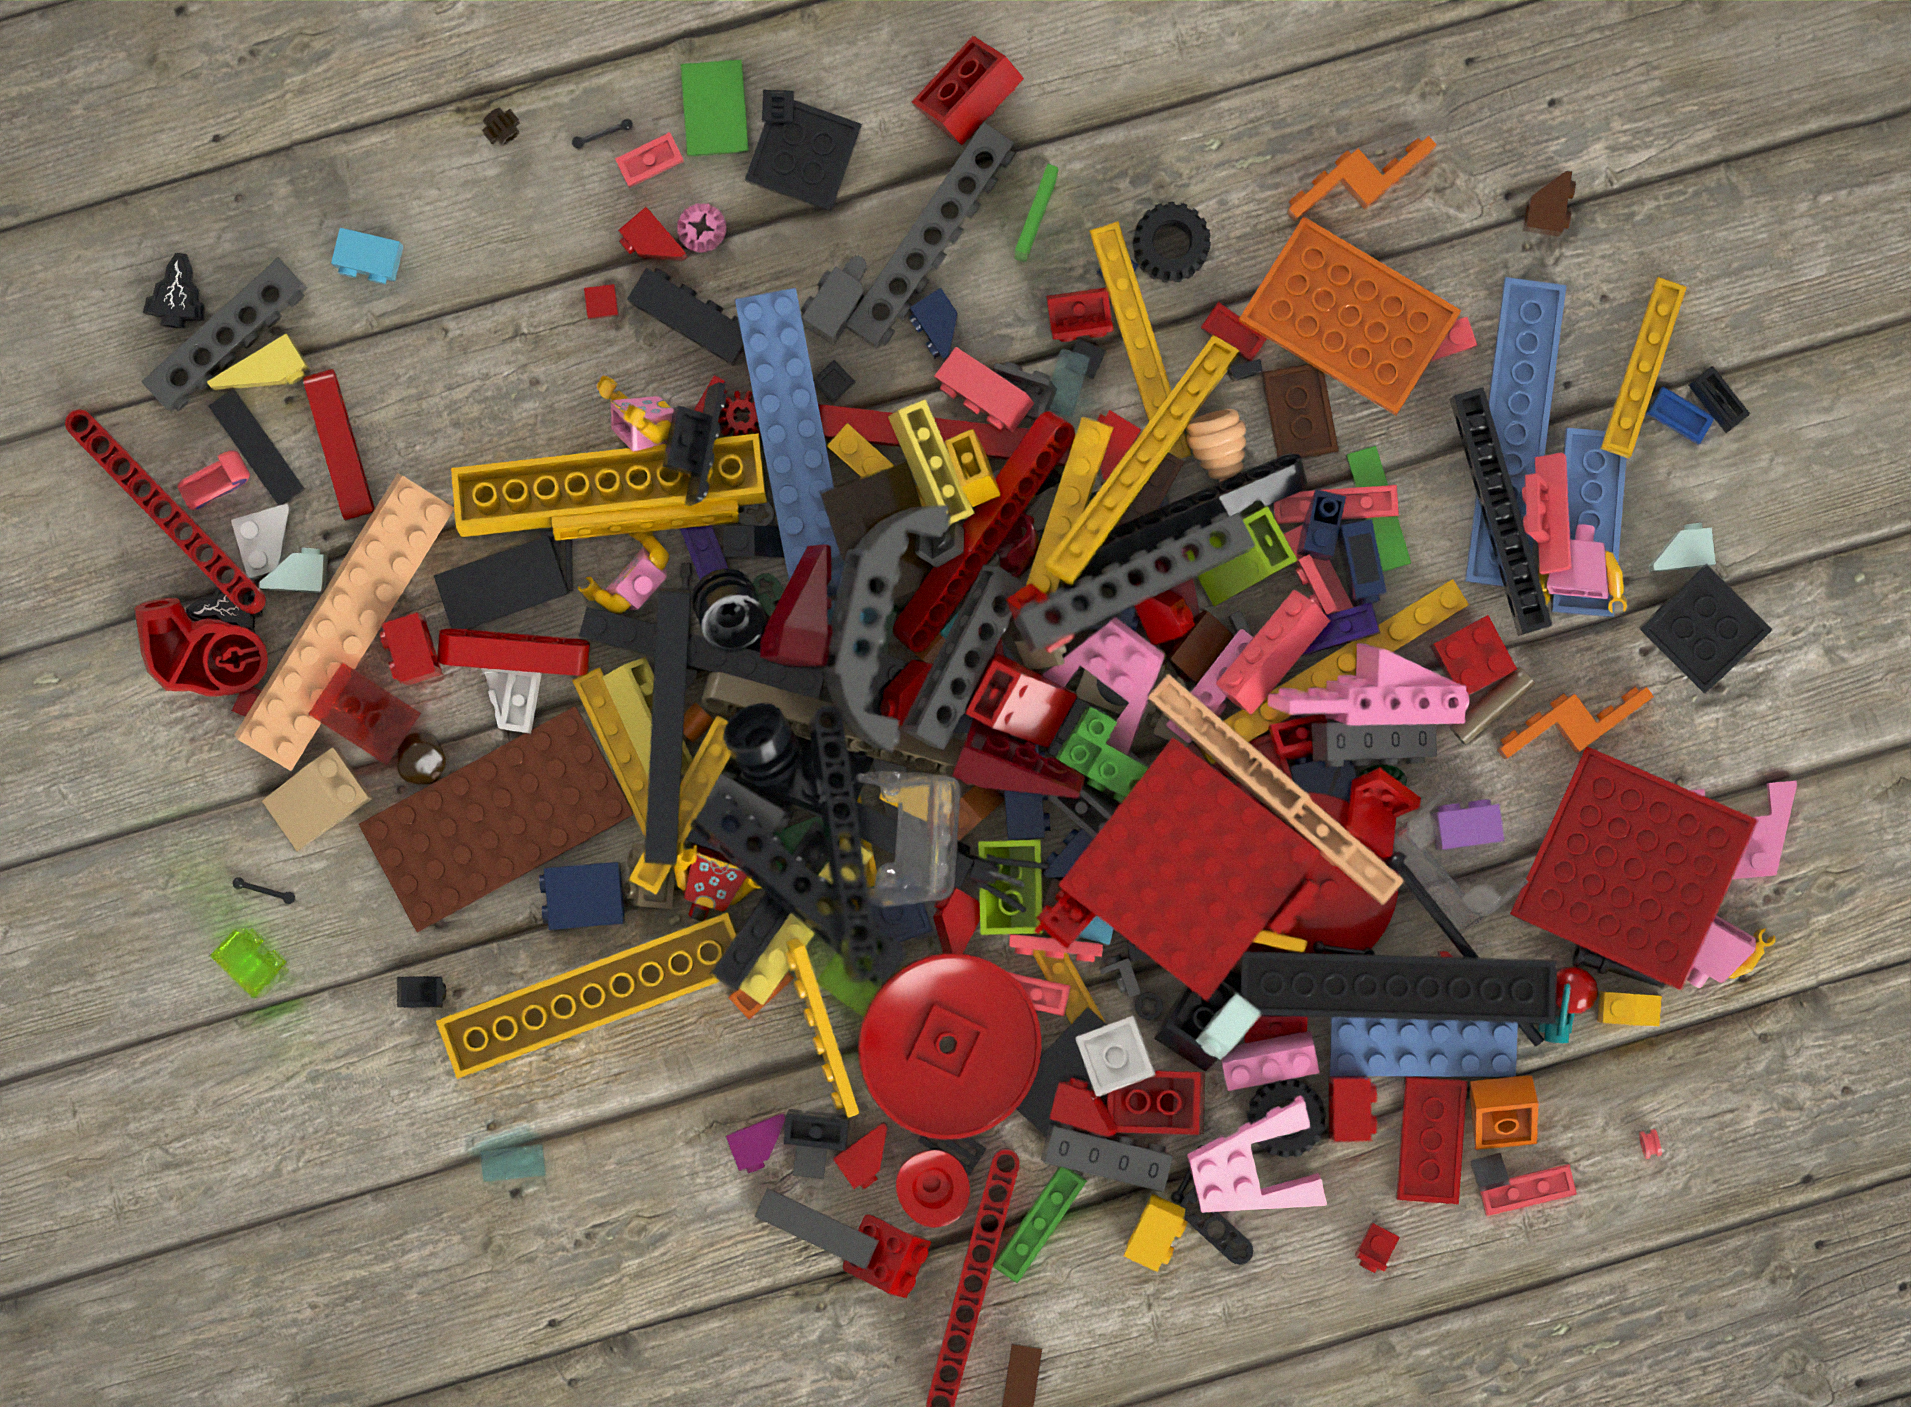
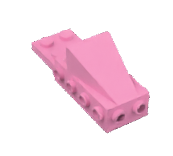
[1268,643,1469,725]

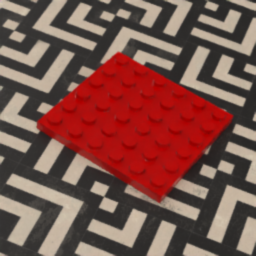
[1058,738,1321,1001]
[1510,746,1759,991]

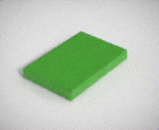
[681,59,749,157]
[1014,163,1059,262]

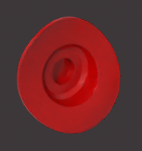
[896,1150,970,1228]

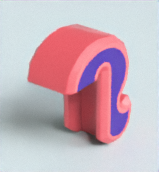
[177,450,250,510]

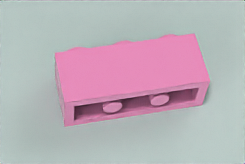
[1221,1031,1320,1091]

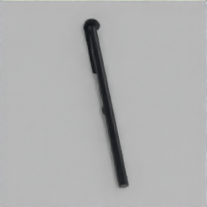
[1385,852,1544,1047]

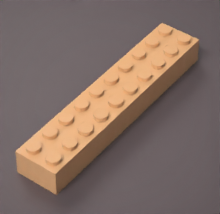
[234,473,454,771]

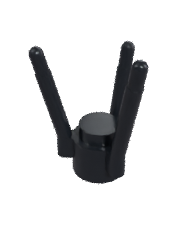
[970,854,1050,912]

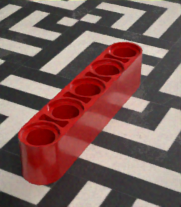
[303,369,375,521]
[437,628,590,676]

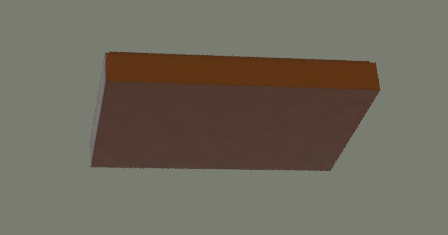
[1261,364,1339,459]

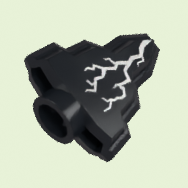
[143,253,205,329]
[186,578,263,632]

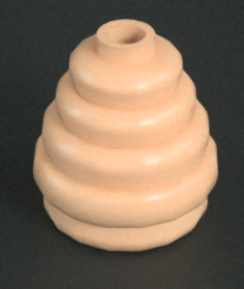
[1186,409,1246,482]

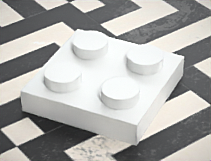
[1075,1016,1156,1097]

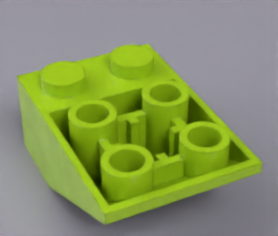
[1185,506,1297,607]

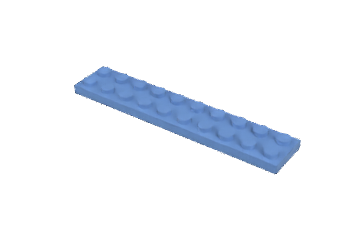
[1465,277,1567,587]
[735,288,844,597]

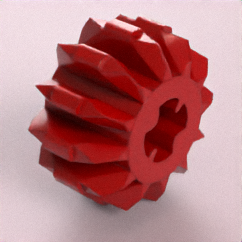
[718,390,761,437]

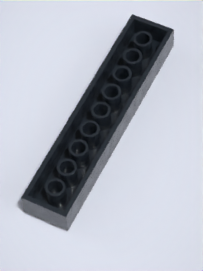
[1241,951,1556,1024]

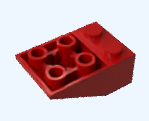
[965,652,1077,748]

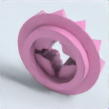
[677,203,726,252]

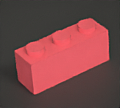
[934,347,1034,432]

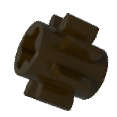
[482,107,520,146]

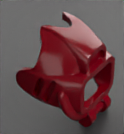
[996,512,1039,578]

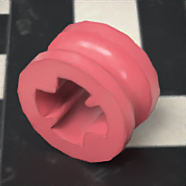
[1639,1129,1662,1159]

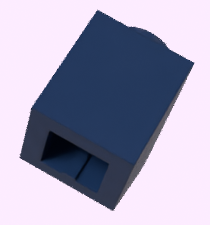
[908,288,958,363]
[1296,489,1346,561]
[1042,828,1094,878]

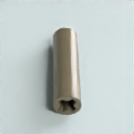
[1449,666,1535,745]

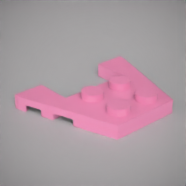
[1690,781,1797,879]

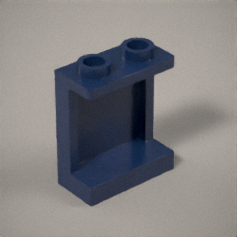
[539,862,625,930]

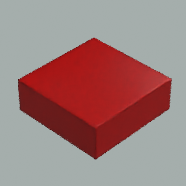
[584,284,619,320]

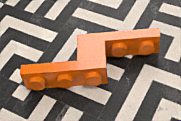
[1287,136,1437,222]
[1497,686,1654,759]

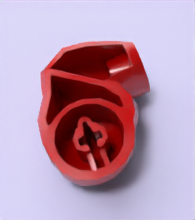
[134,598,268,697]

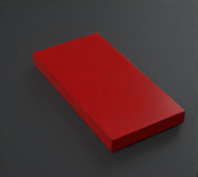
[1396,1076,1468,1205]

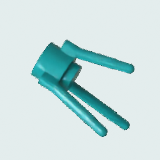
[1538,984,1575,1043]

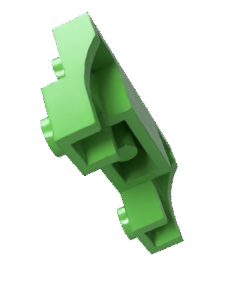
[1056,705,1149,803]

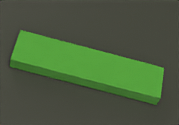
[1346,446,1411,572]
[992,1166,1087,1284]

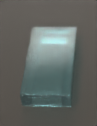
[1049,348,1091,417]
[480,1144,546,1182]

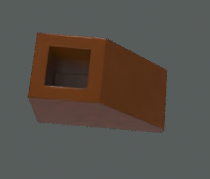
[1523,171,1576,237]

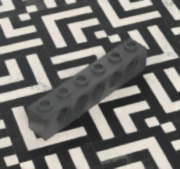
[141,257,307,412]
[901,565,1027,749]

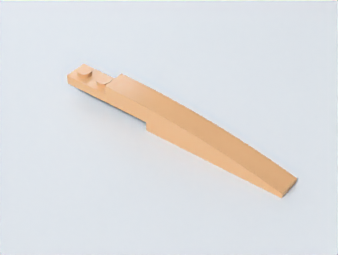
[1148,674,1404,905]

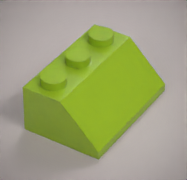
[978,840,1043,935]

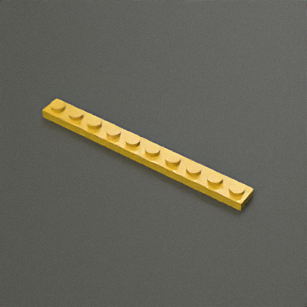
[1045,335,1239,585]
[1197,579,1469,765]

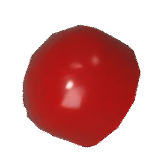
[1555,966,1598,1014]

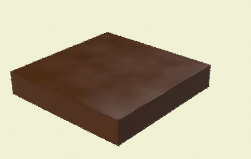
[1166,609,1234,685]

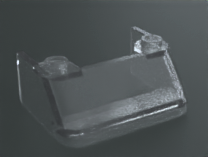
[857,771,960,907]
[1393,787,1529,934]

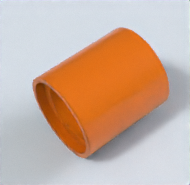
[683,702,714,743]

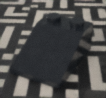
[1153,970,1241,1072]

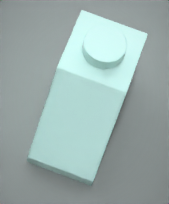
[1649,523,1716,573]
[260,548,328,593]
[1196,994,1261,1060]

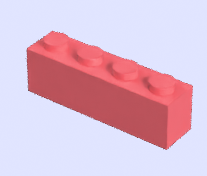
[1215,590,1330,715]

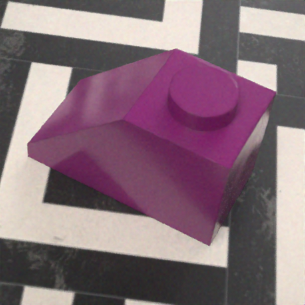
[726,1112,786,1174]

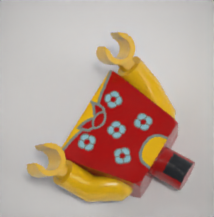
[673,842,761,921]

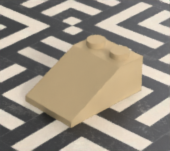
[262,747,373,851]

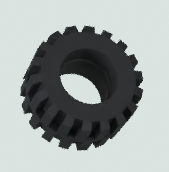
[1132,202,1211,283]
[1246,1079,1327,1158]

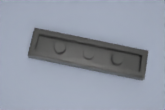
[754,1188,879,1269]

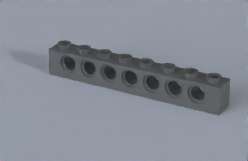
[846,122,1016,349]
[1014,512,1255,654]

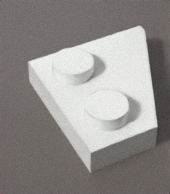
[231,503,291,579]
[481,668,542,734]

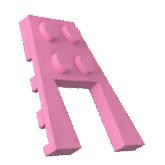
[1041,617,1165,757]
[1187,1095,1327,1212]

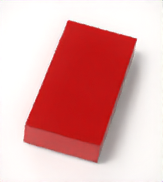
[1200,302,1267,362]

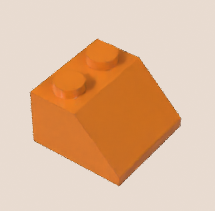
[1470,1075,1538,1150]

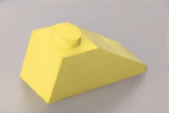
[207,334,310,390]

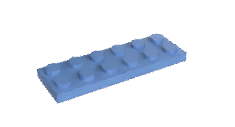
[1551,428,1627,617]
[1329,1017,1518,1077]

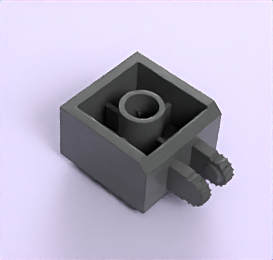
[800,255,867,345]

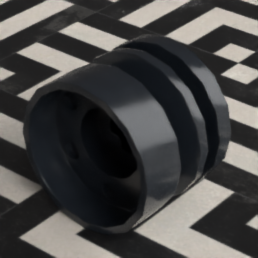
[691,568,766,651]
[723,703,804,787]

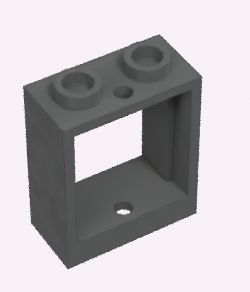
[706,764,794,836]

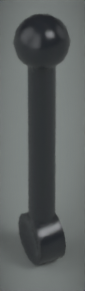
[572,119,633,149]
[232,877,296,904]
[1313,941,1375,955]
[1171,1145,1204,1204]

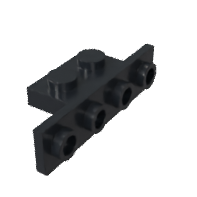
[663,382,726,506]

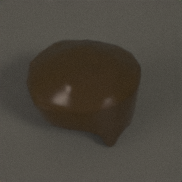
[397,732,446,785]

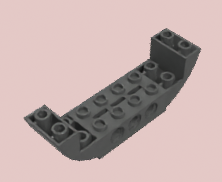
[819,505,950,751]

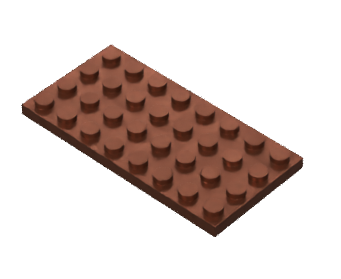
[358,706,634,932]

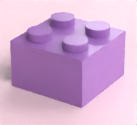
[1431,799,1505,850]

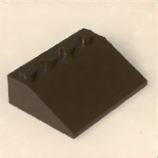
[819,462,934,599]

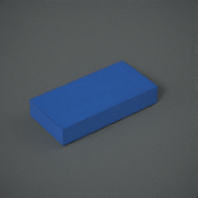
[1645,386,1714,445]

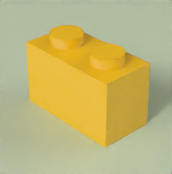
[945,429,1001,507]
[1124,1193,1188,1272]

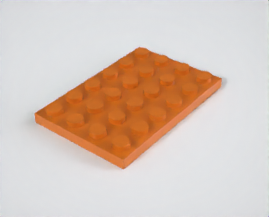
[1239,216,1462,416]

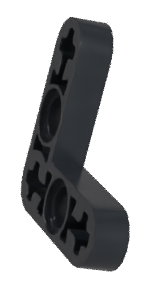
[1179,1185,1254,1265]

